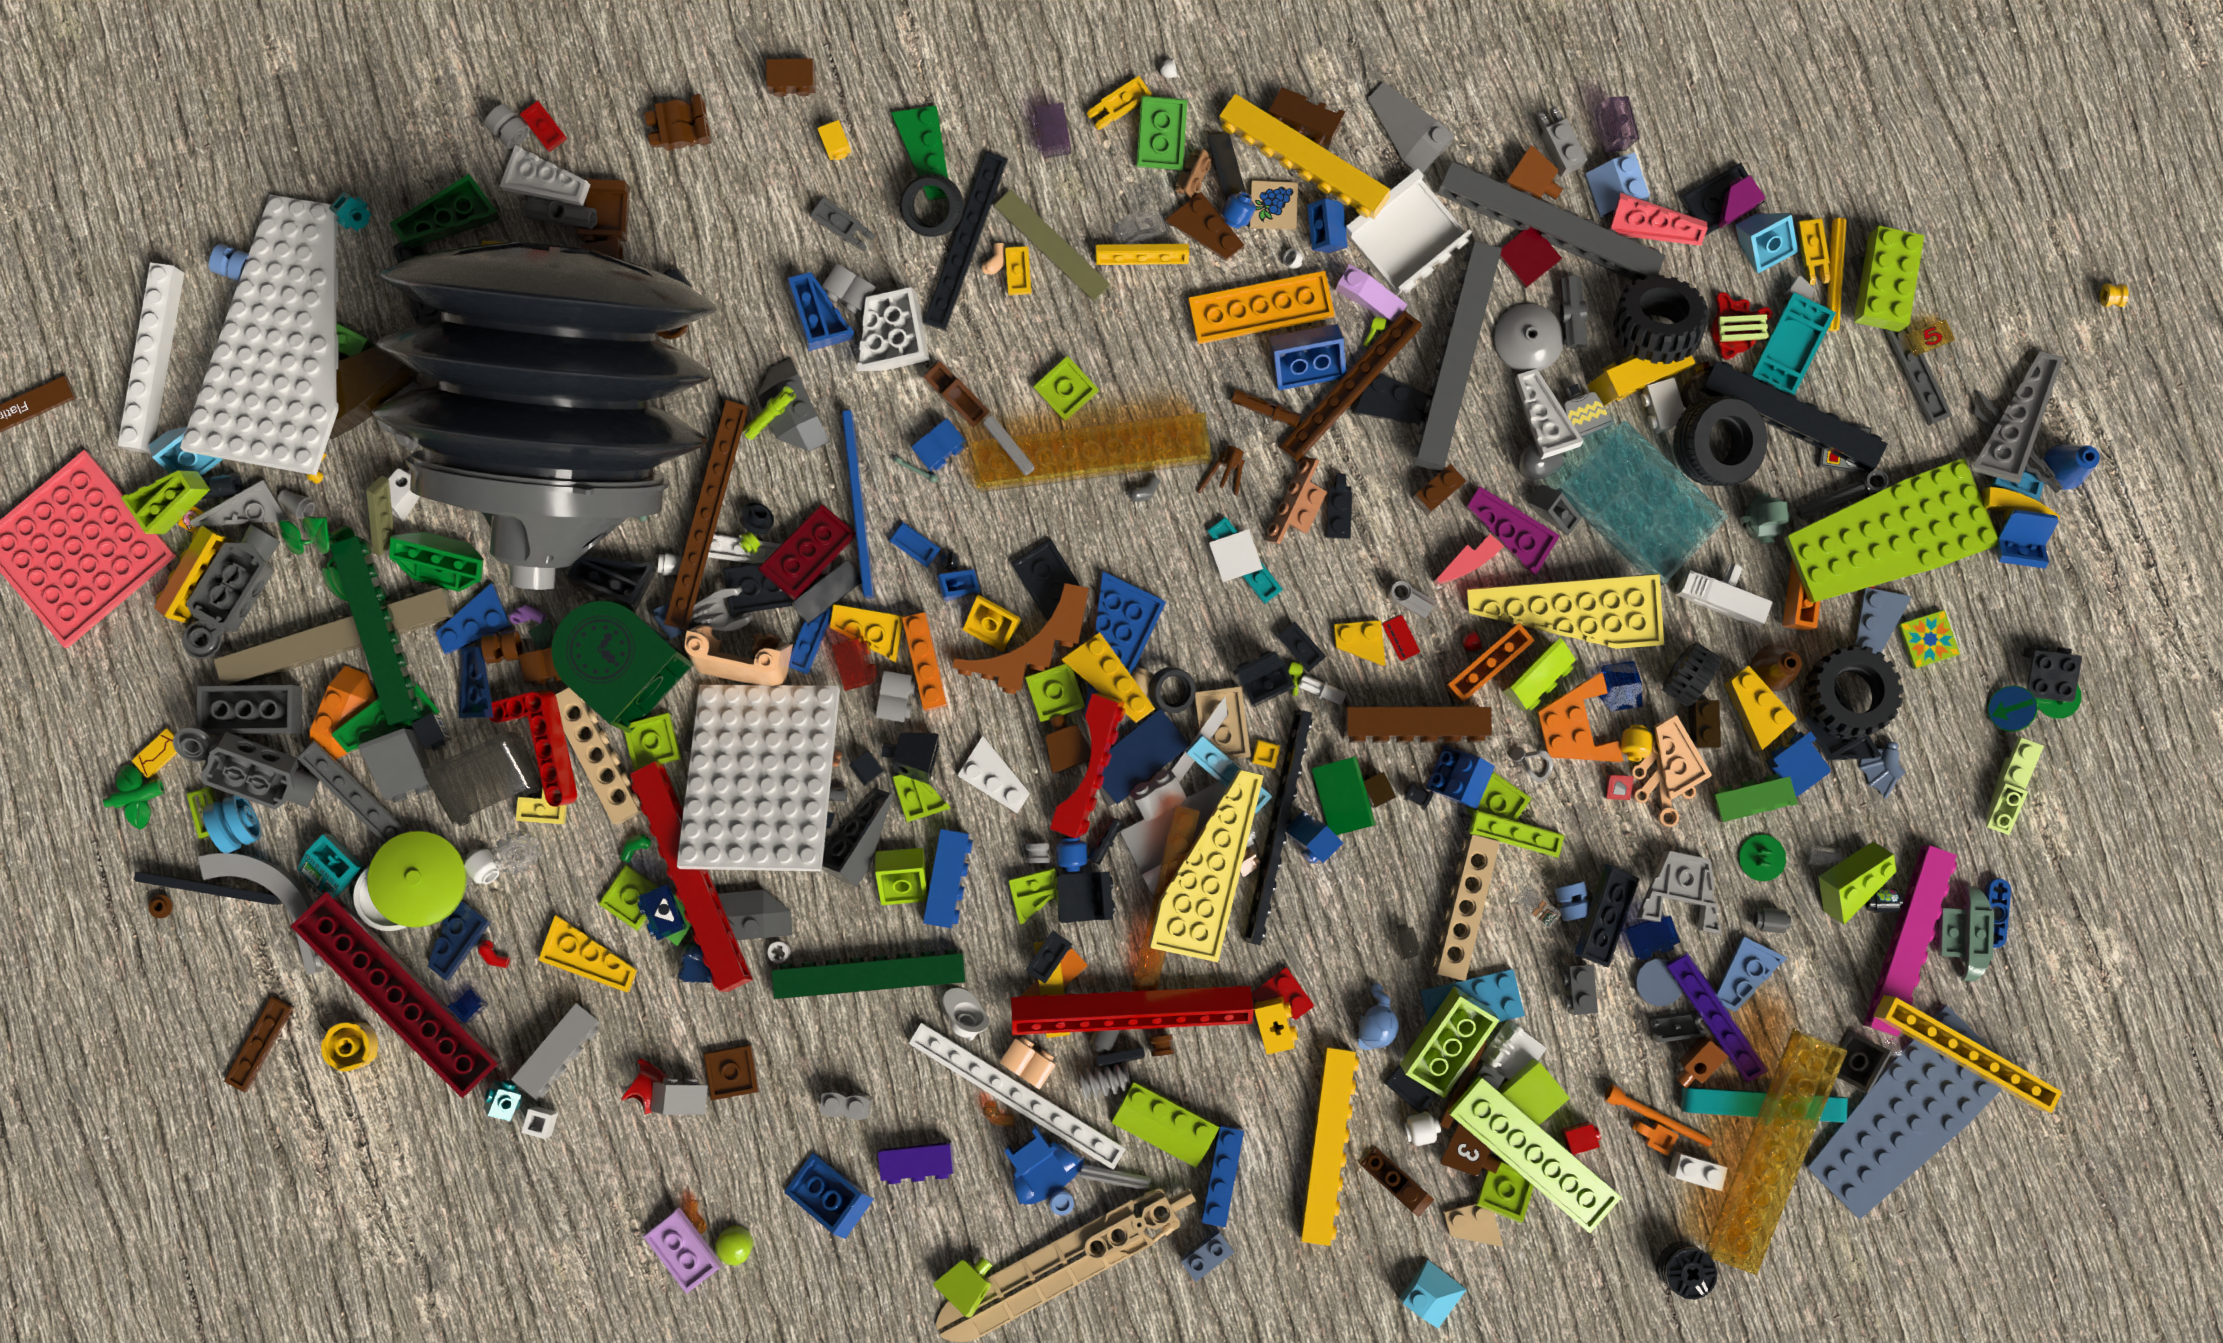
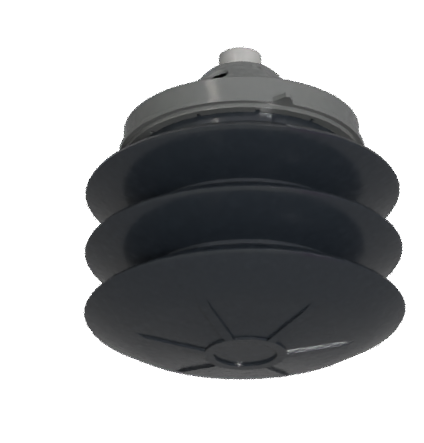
[372,241,717,590]

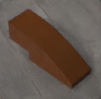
[921,360,990,428]

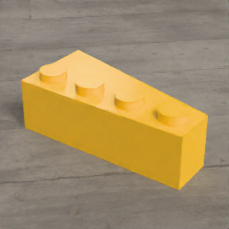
[1587,355,1695,407]

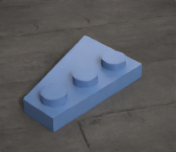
[1716,936,1787,1012]

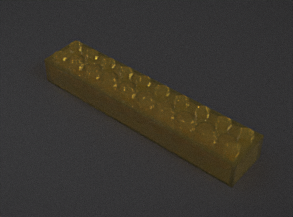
[971,412,1211,493]
[1704,1027,1847,1275]

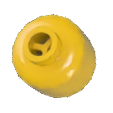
[1620,725,1654,762]

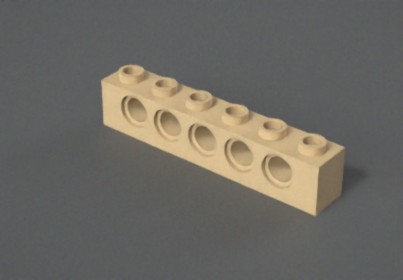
[556,688,642,825]
[1432,834,1500,981]

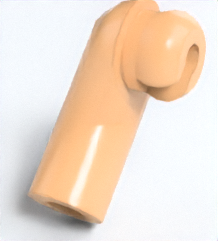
[981,243,1005,275]

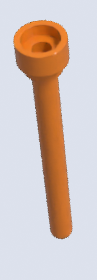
[1604,1084,1712,1147]

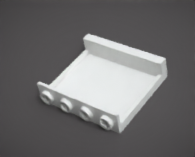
[1346,169,1472,296]

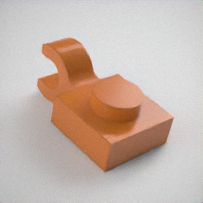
[1632,1120,1679,1156]

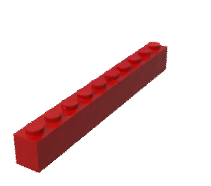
[630,761,753,992]
[1011,986,1254,1035]

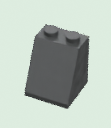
[358,728,436,803]

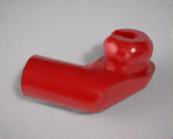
[478,940,510,968]

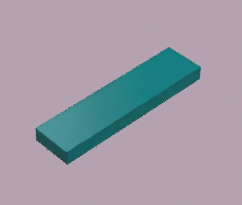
[1207,516,1283,605]

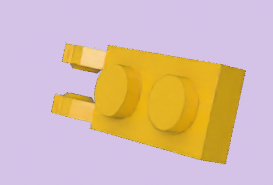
[1087,76,1152,130]
[1796,218,1830,285]

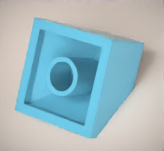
[1736,213,1798,273]
[148,427,223,476]
[1399,1259,1467,1328]

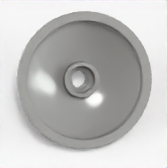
[1494,304,1564,373]

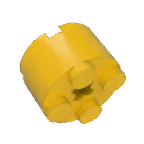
[321,1021,378,1072]

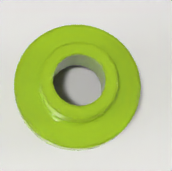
[739,531,760,554]

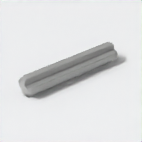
[983,415,1035,475]
[1080,1164,1151,1190]

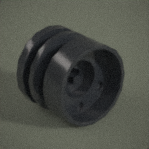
[1657,1241,1718,1300]

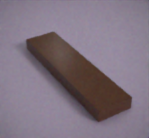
[223,996,294,1093]
[1438,1040,1487,1129]

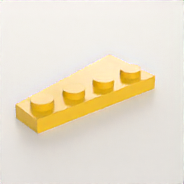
[1061,632,1155,723]
[538,915,638,993]

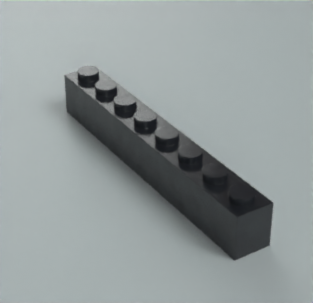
[1700,361,1888,473]

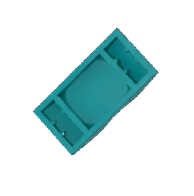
[1752,292,1836,395]

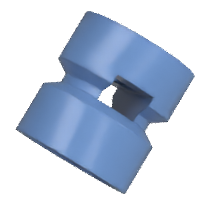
[209,244,249,282]
[1554,881,1591,921]

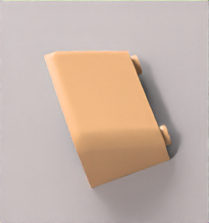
[685,624,793,686]

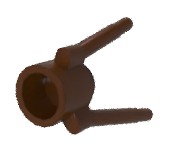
[1197,446,1245,496]

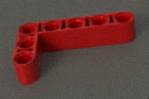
[489,690,577,807]

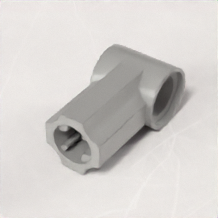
[1387,581,1436,619]

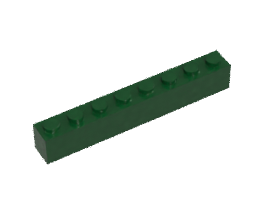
[330,536,423,726]
[772,949,967,999]

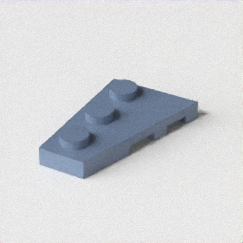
[1853,588,1912,654]

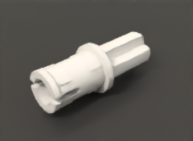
[1299,675,1346,706]

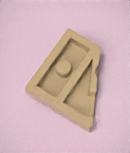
[1443,1202,1503,1247]

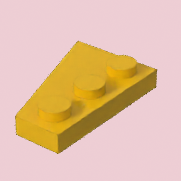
[830,604,904,663]

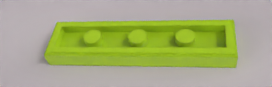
[1468,810,1565,858]

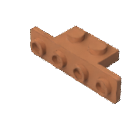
[1265,457,1327,544]

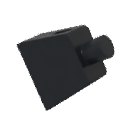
[881,732,940,784]

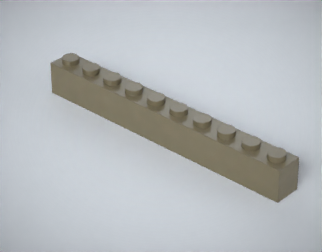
[214,586,455,686]

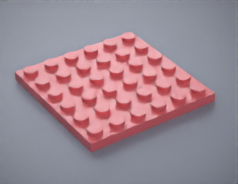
[0,450,177,648]

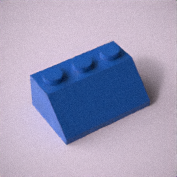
[1269,324,1346,391]

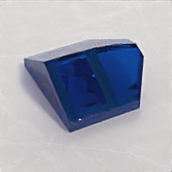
[1599,660,1643,712]

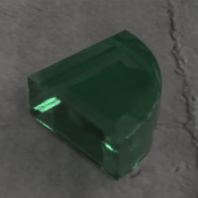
[528,619,553,650]

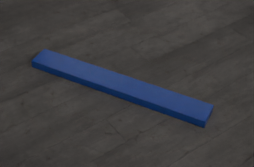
[842,410,875,599]

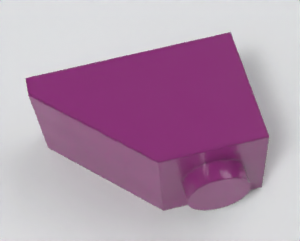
[1718,175,1766,229]

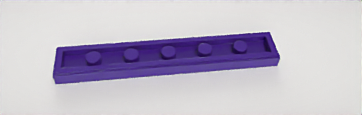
[1666,951,1768,1083]

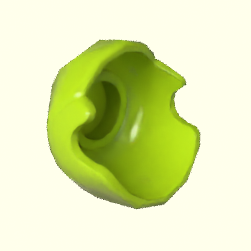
[715,1225,754,1266]

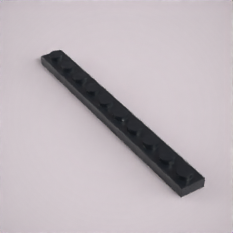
[1243,710,1312,946]

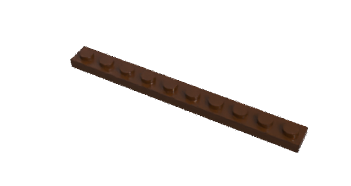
[663,400,749,631]

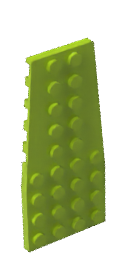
[1784,458,1998,603]

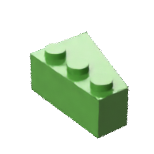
[1712,773,1798,822]

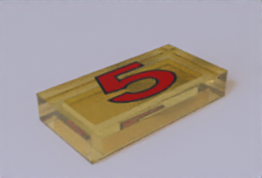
[1905,319,1955,357]

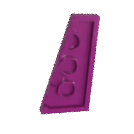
[1466,487,1560,576]

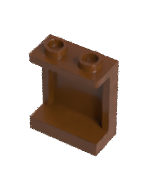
[576,179,630,243]

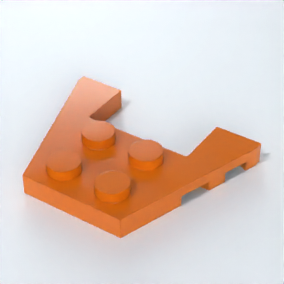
[1537,672,1624,762]

